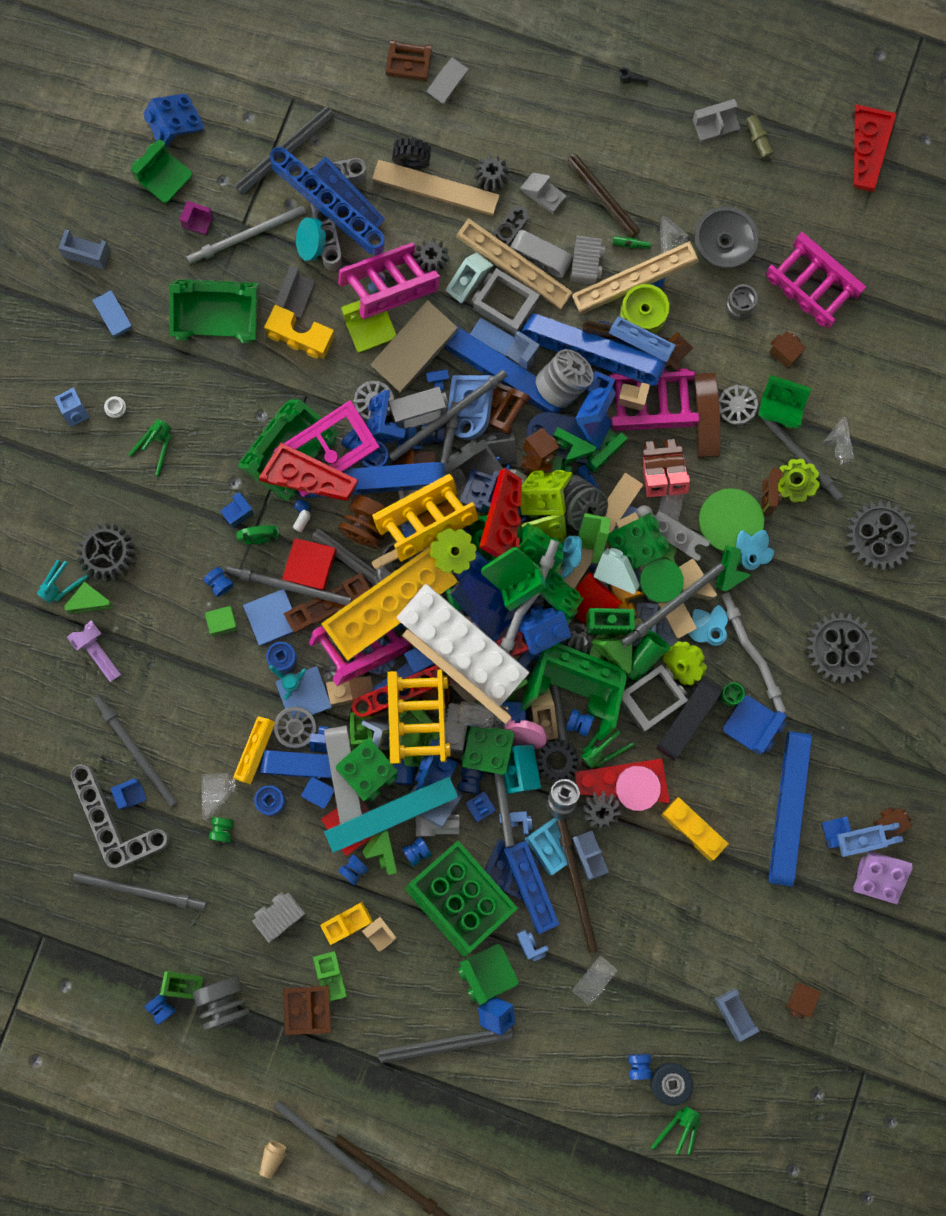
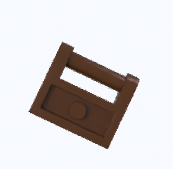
[385,40,432,81]
[488,383,530,435]
[761,468,783,516]

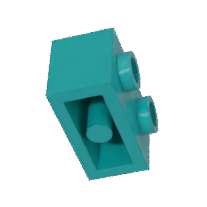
[504,744,541,794]

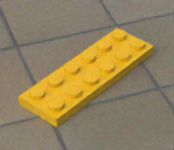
[321,547,458,661]

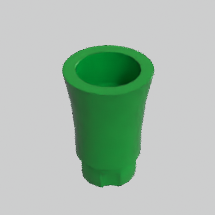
[625,630,670,681]

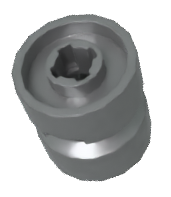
[725,284,758,321]
[547,779,580,819]

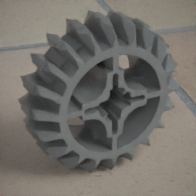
[76,522,136,582]

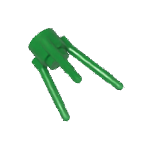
[128,419,172,476]
[580,728,635,769]
[651,1106,701,1155]

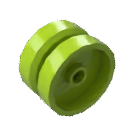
[620,284,669,335]

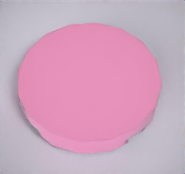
[504,720,548,749]
[616,766,660,811]

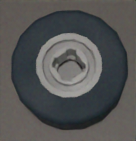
[650,1062,693,1106]

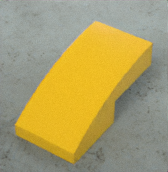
[320,902,373,945]

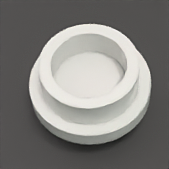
[104,396,126,418]

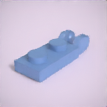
[837,822,903,857]

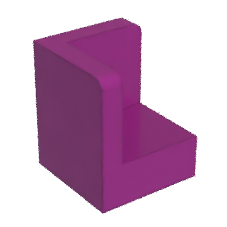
[179,201,214,235]

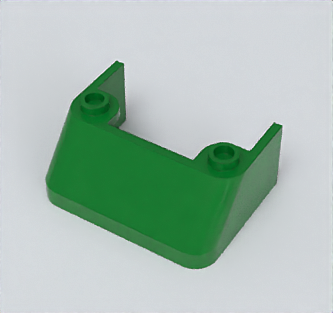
[520,643,626,741]

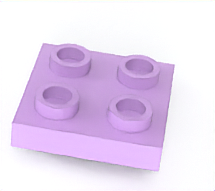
[853,851,913,904]

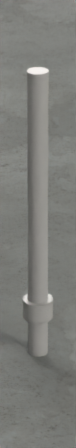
[186,205,306,264]

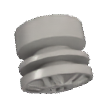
[536,349,593,408]

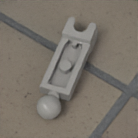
[636,505,711,561]

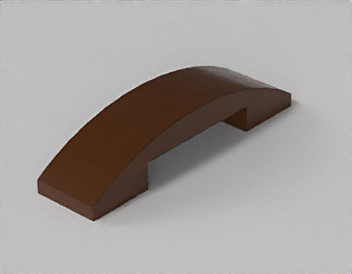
[693,373,720,458]
[283,573,370,633]

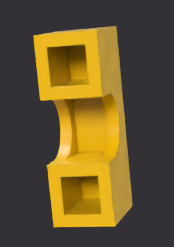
[264,305,335,359]
[661,797,728,861]

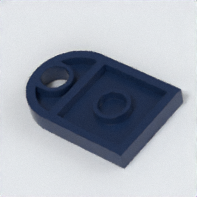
[526,412,588,465]

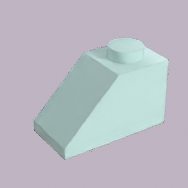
[446,252,493,304]
[594,548,640,594]

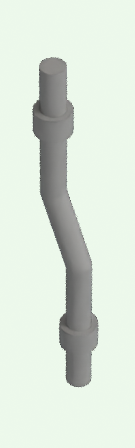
[500,539,559,654]
[721,592,787,713]

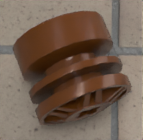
[338,494,386,549]

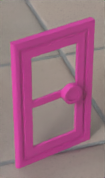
[274,400,380,497]

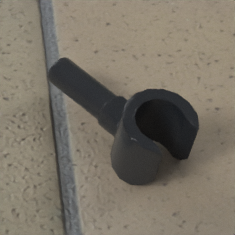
[619,67,649,84]

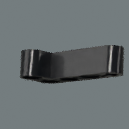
[656,675,723,761]

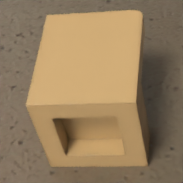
[617,383,650,411]
[362,917,397,952]

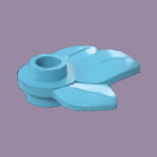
[736,530,775,570]
[561,536,582,578]
[688,605,728,646]

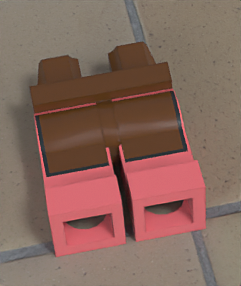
[642,439,690,497]

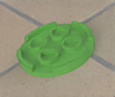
[698,488,764,552]

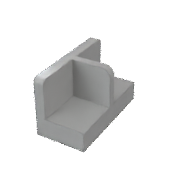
[693,99,740,142]

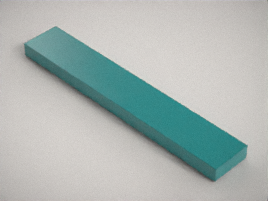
[324,776,458,853]

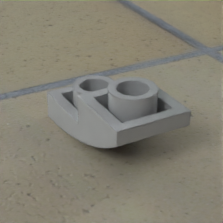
[426,57,469,104]

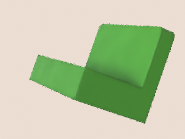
[578,513,611,564]

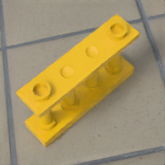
[372,474,479,562]
[387,670,451,764]

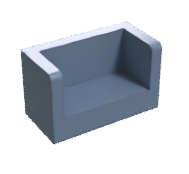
[58,229,111,269]
[714,989,760,1042]

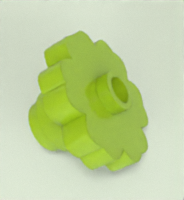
[778,459,820,503]
[430,528,476,574]
[663,641,707,685]

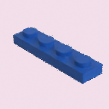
[311,156,385,228]
[504,841,559,934]

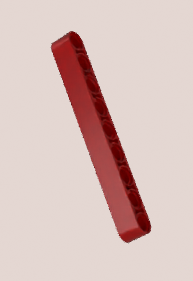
[352,632,529,719]

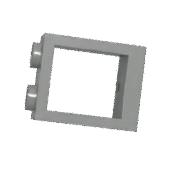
[472,268,540,335]
[389,387,449,429]
[621,665,688,733]

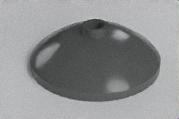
[694,206,759,269]

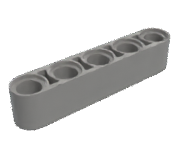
[324,725,363,824]

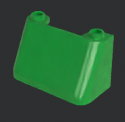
[169,279,260,343]
[238,399,339,501]

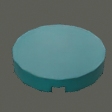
[296,218,326,261]

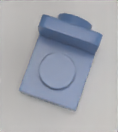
[54,387,89,427]
[499,811,532,835]
[516,930,549,961]

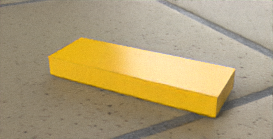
[233,716,275,785]

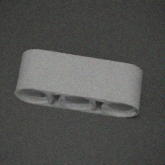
[510,230,573,278]

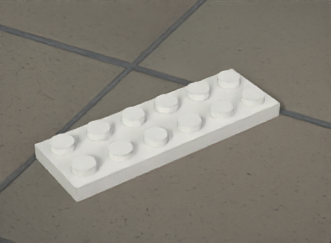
[397,583,529,706]

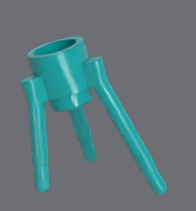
[37,560,91,604]
[269,665,307,700]

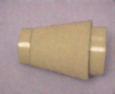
[259,1141,286,1178]

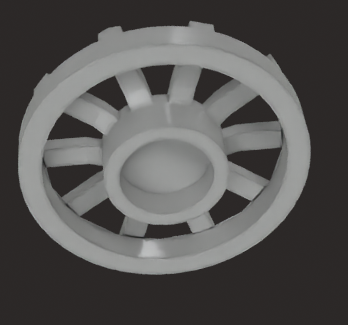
[354,381,394,420]
[719,385,758,425]
[274,706,316,748]

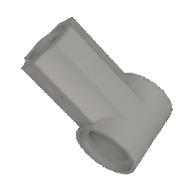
[415,814,459,837]

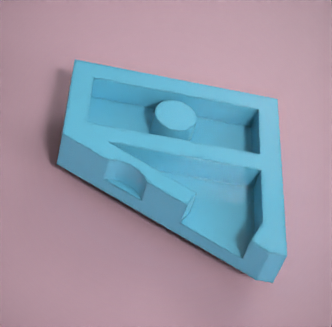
[525,817,567,876]

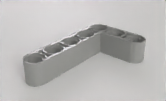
[307,158,366,271]
[71,765,170,869]

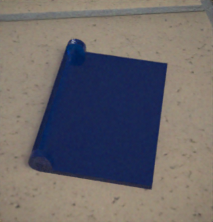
[449,562,518,642]

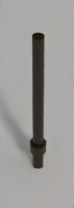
[557,818,598,953]
[333,1134,451,1216]

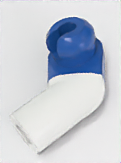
[293,499,310,532]

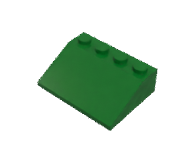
[404,841,518,957]

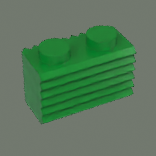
[586,608,635,636]

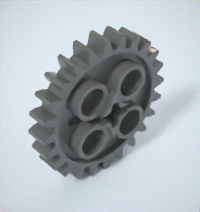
[845,500,917,571]
[805,612,878,684]

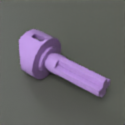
[67,620,121,682]

